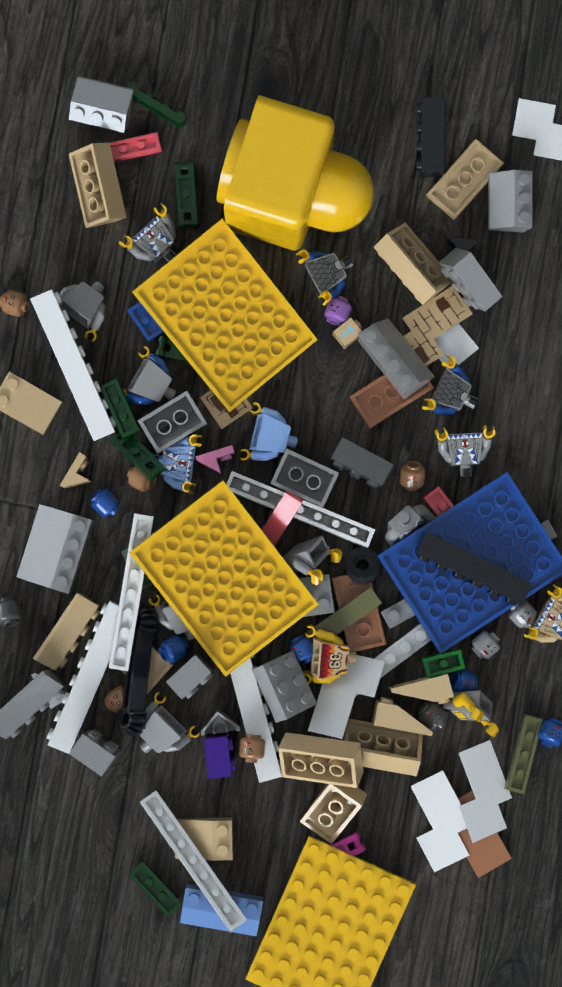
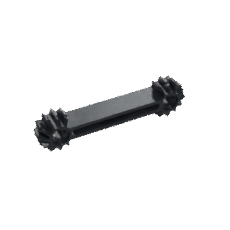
[117,605,159,736]

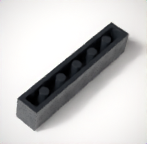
[415,532,533,606]

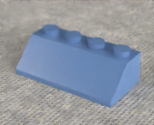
[180,884,263,936]

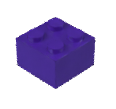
[204,733,236,779]

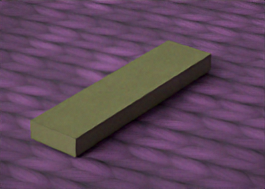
[308,587,382,638]
[504,714,544,794]

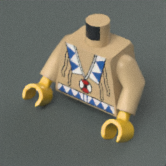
[524,584,562,643]

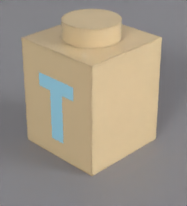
[333,318,363,349]

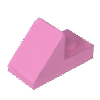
[196,445,235,474]

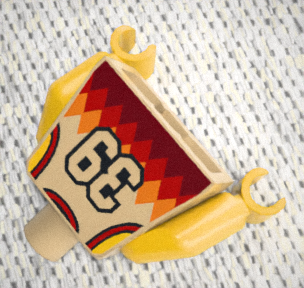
[303,625,357,684]

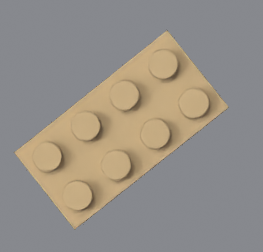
[278,732,364,788]

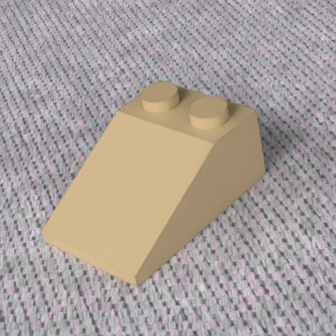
[0,372,62,435]
[388,673,454,704]
[372,697,433,736]
[300,784,367,844]
[175,817,233,861]

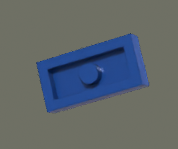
[127,302,164,342]

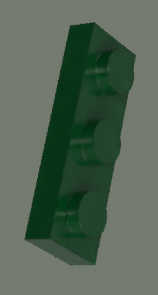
[100,378,141,439]
[129,860,183,918]

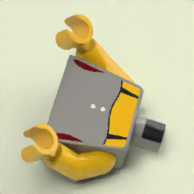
[443,691,499,737]

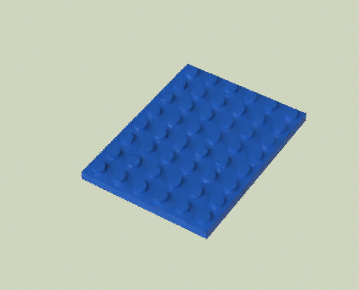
[377,472,562,654]

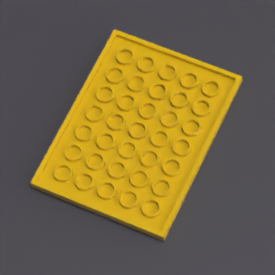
[132,219,318,412]
[129,481,319,677]
[245,836,416,987]

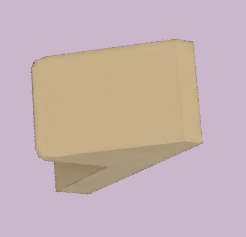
[60,452,91,489]

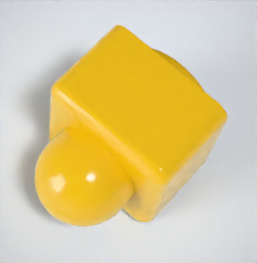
[217,95,374,251]

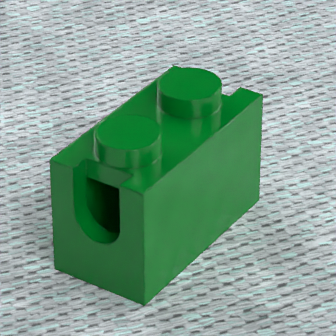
[421,648,465,678]

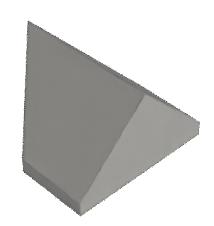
[201,709,241,736]

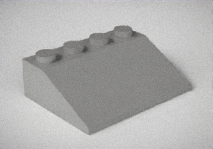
[17,504,94,594]
[0,669,66,739]

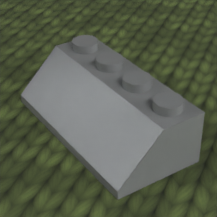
[358,318,435,400]

